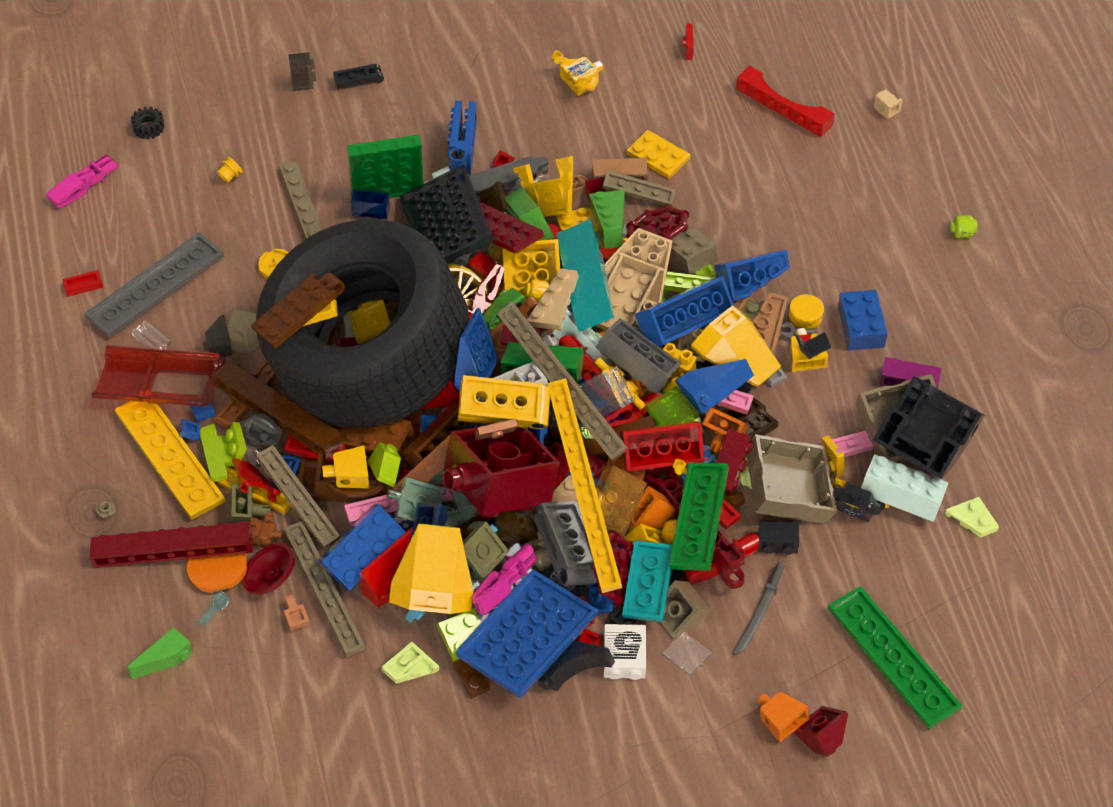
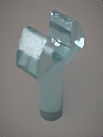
[198,591,230,626]

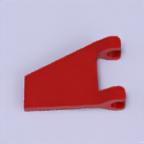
[232,458,281,502]

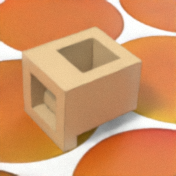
[874,89,903,120]

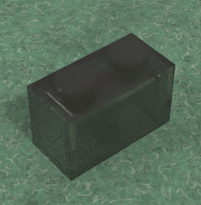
[288,52,316,91]

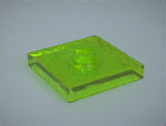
[645,386,699,426]

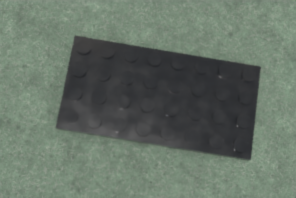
[400,164,494,263]

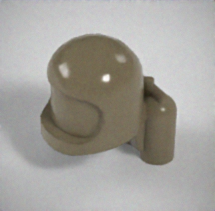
[532,539,552,572]

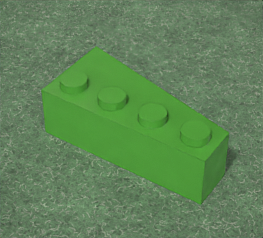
[505,188,554,241]
[589,189,625,249]

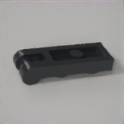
[333,64,384,89]

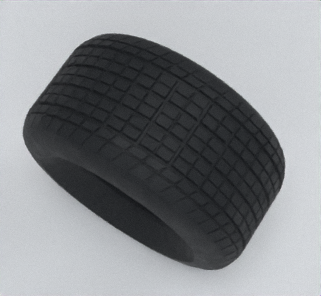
[256,219,469,428]

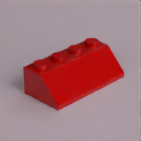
[619,421,705,472]
[360,527,413,608]

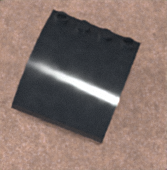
[873,376,985,479]

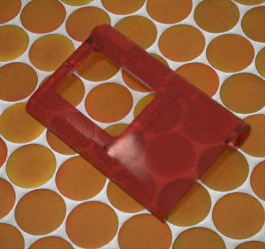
[91,345,224,407]

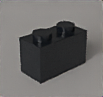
[758,521,799,555]

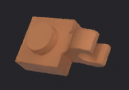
[284,594,310,631]

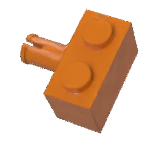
[702,408,749,454]

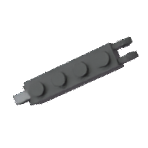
[469,156,548,202]

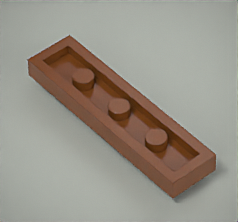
[393,435,450,492]

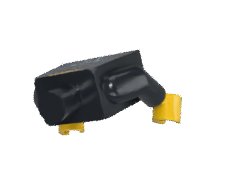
[832,476,889,522]

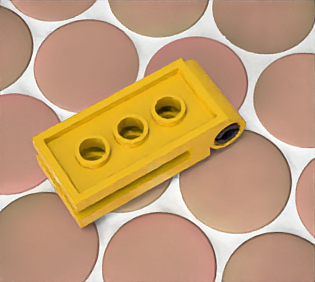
[457,375,550,429]

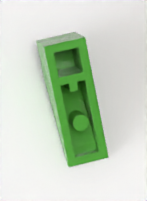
[127,627,193,679]

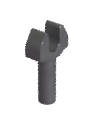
[780,322,816,341]

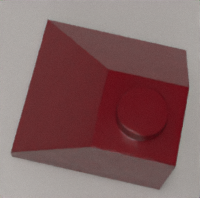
[794,706,848,756]

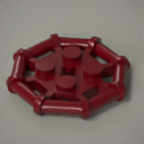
[625,205,689,240]
[590,530,634,606]

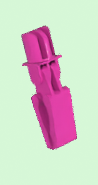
[46,154,118,209]
[471,544,537,615]

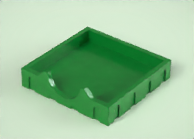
[347,135,424,204]

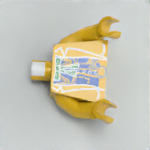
[551,50,603,97]

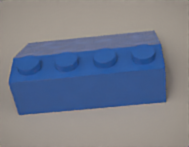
[454,307,498,391]

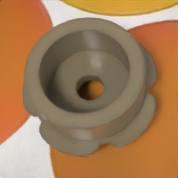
[96,501,116,520]

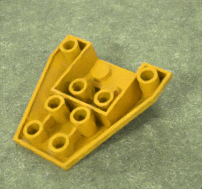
[690,306,781,387]
[389,524,473,614]

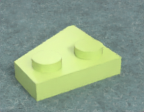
[945,497,999,538]
[382,642,439,684]

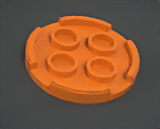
[187,554,247,593]

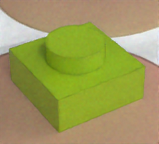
[694,264,717,278]

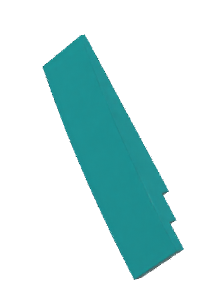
[557,219,614,332]

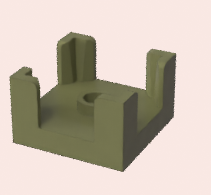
[463,521,509,579]

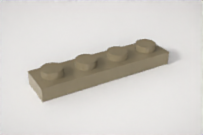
[602,170,676,206]

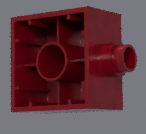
[443,427,560,518]

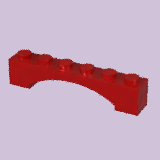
[736,65,835,137]

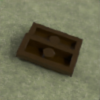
[725,397,779,440]

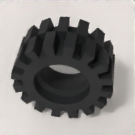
[131,106,165,139]

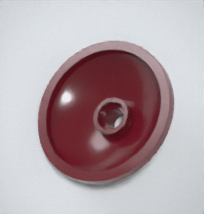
[241,543,295,595]

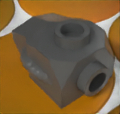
[244,413,283,446]

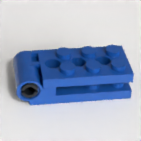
[447,101,477,176]

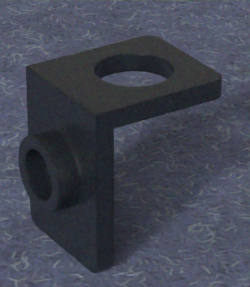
[796,332,831,359]

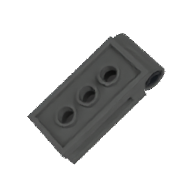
[533,501,597,586]

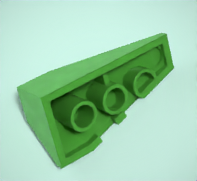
[483,288,525,332]

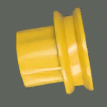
[217,156,243,182]

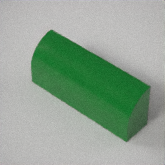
[501,342,583,383]

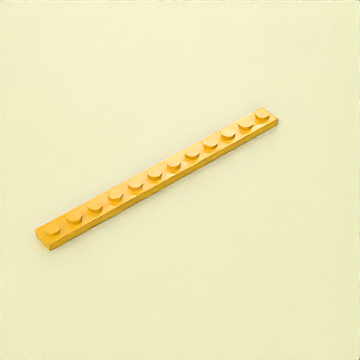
[547,378,622,593]

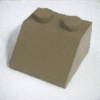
[228,309,260,353]
[661,580,711,638]

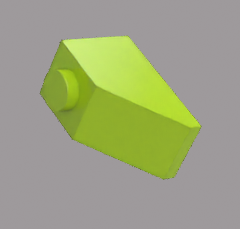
[368,442,401,487]

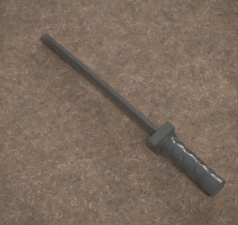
[734,562,785,655]

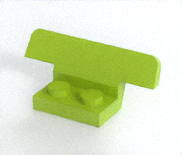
[200,422,247,482]

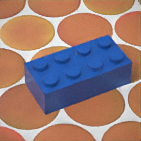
[317,504,406,590]

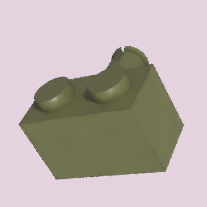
[229,484,271,524]

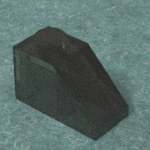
[203,315,232,359]

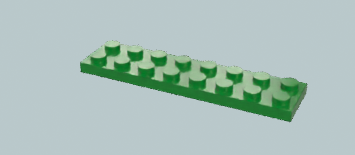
[828,586,963,730]

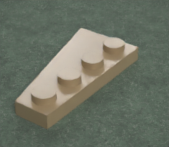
[527,269,579,331]

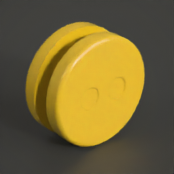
[788,294,824,328]

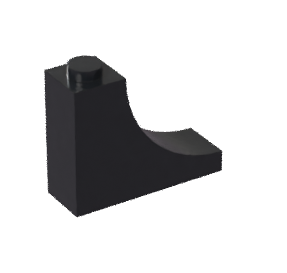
[538,640,615,691]

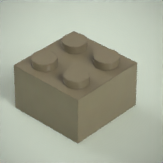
[669,227,718,275]

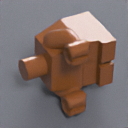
[250,513,283,546]

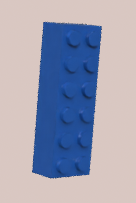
[634,276,734,346]

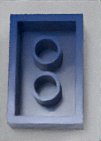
[838,290,888,351]

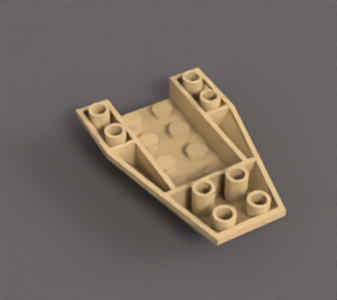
[595,228,672,334]

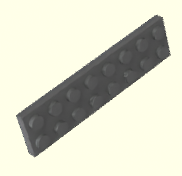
[85,232,224,339]

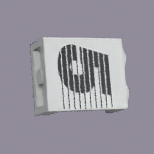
[604,624,646,680]

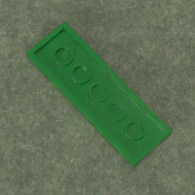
[669,462,729,571]

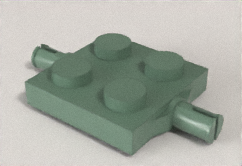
[387,477,453,522]

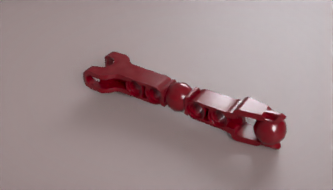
[643,466,745,589]

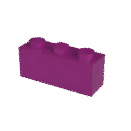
[879,357,942,389]

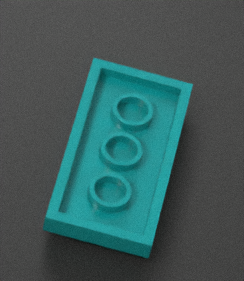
[622,541,673,622]

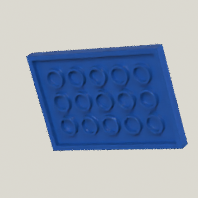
[455,569,598,699]

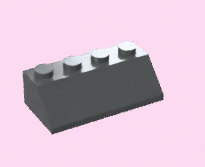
[595,318,681,394]

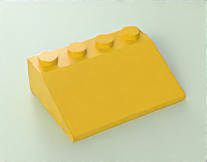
[502,239,560,301]

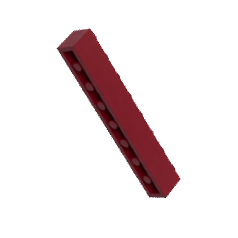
[89,521,254,568]

